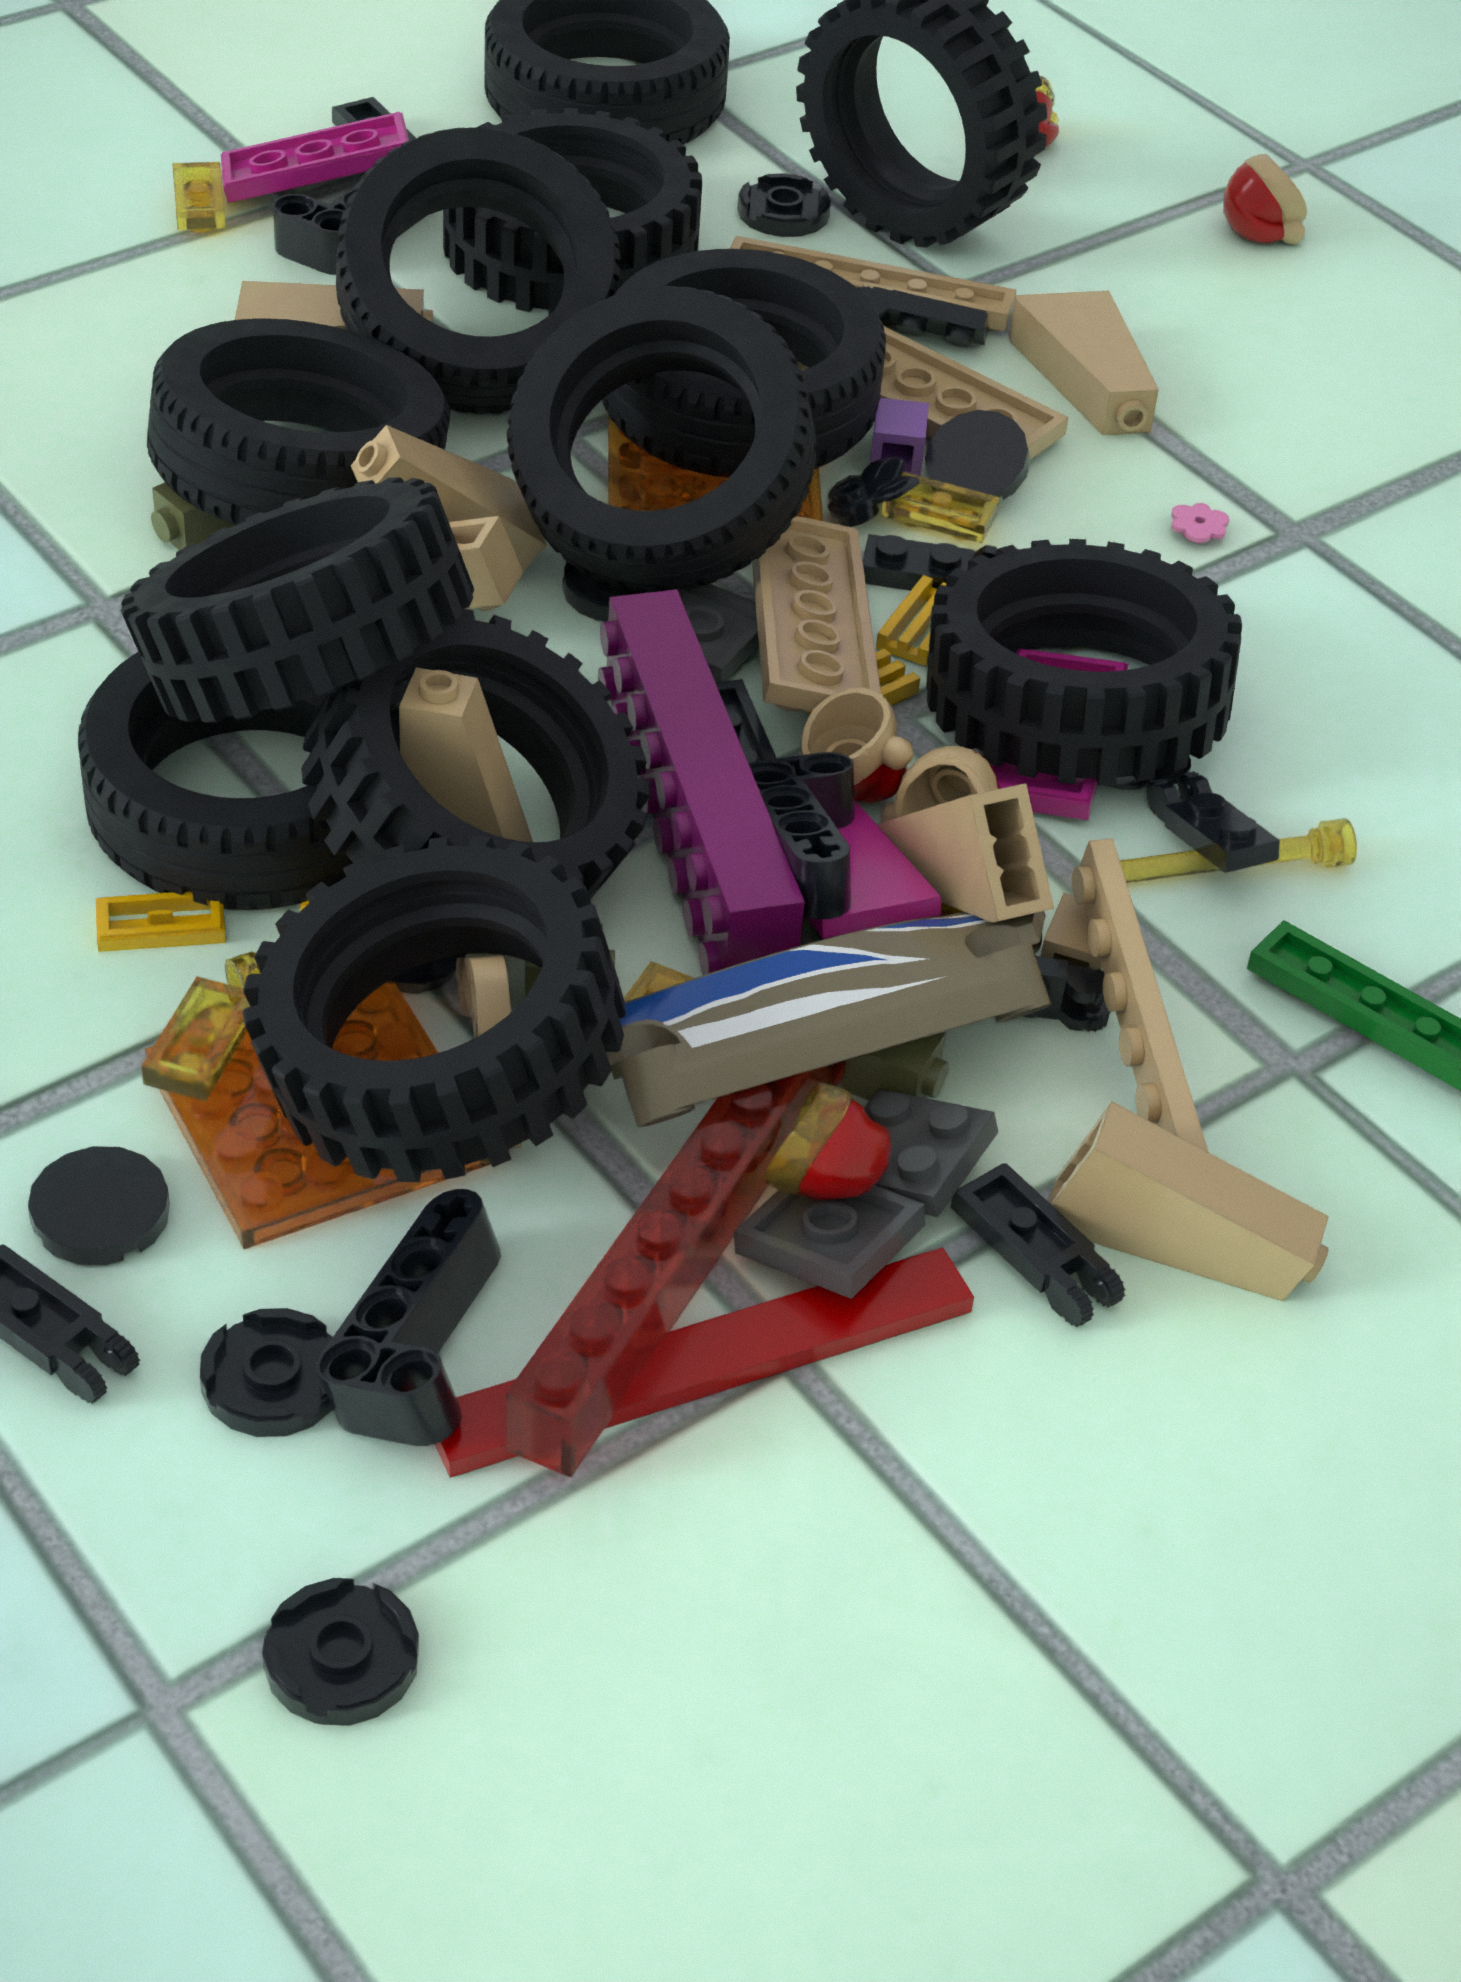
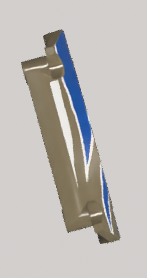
[606,911,1052,1128]

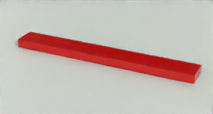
[435,1247,974,1478]

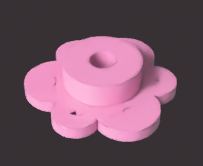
[1171,503,1229,543]

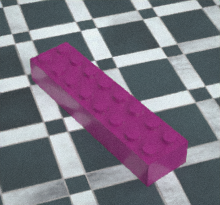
[598,589,805,975]

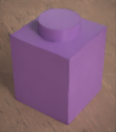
[870,398,929,481]

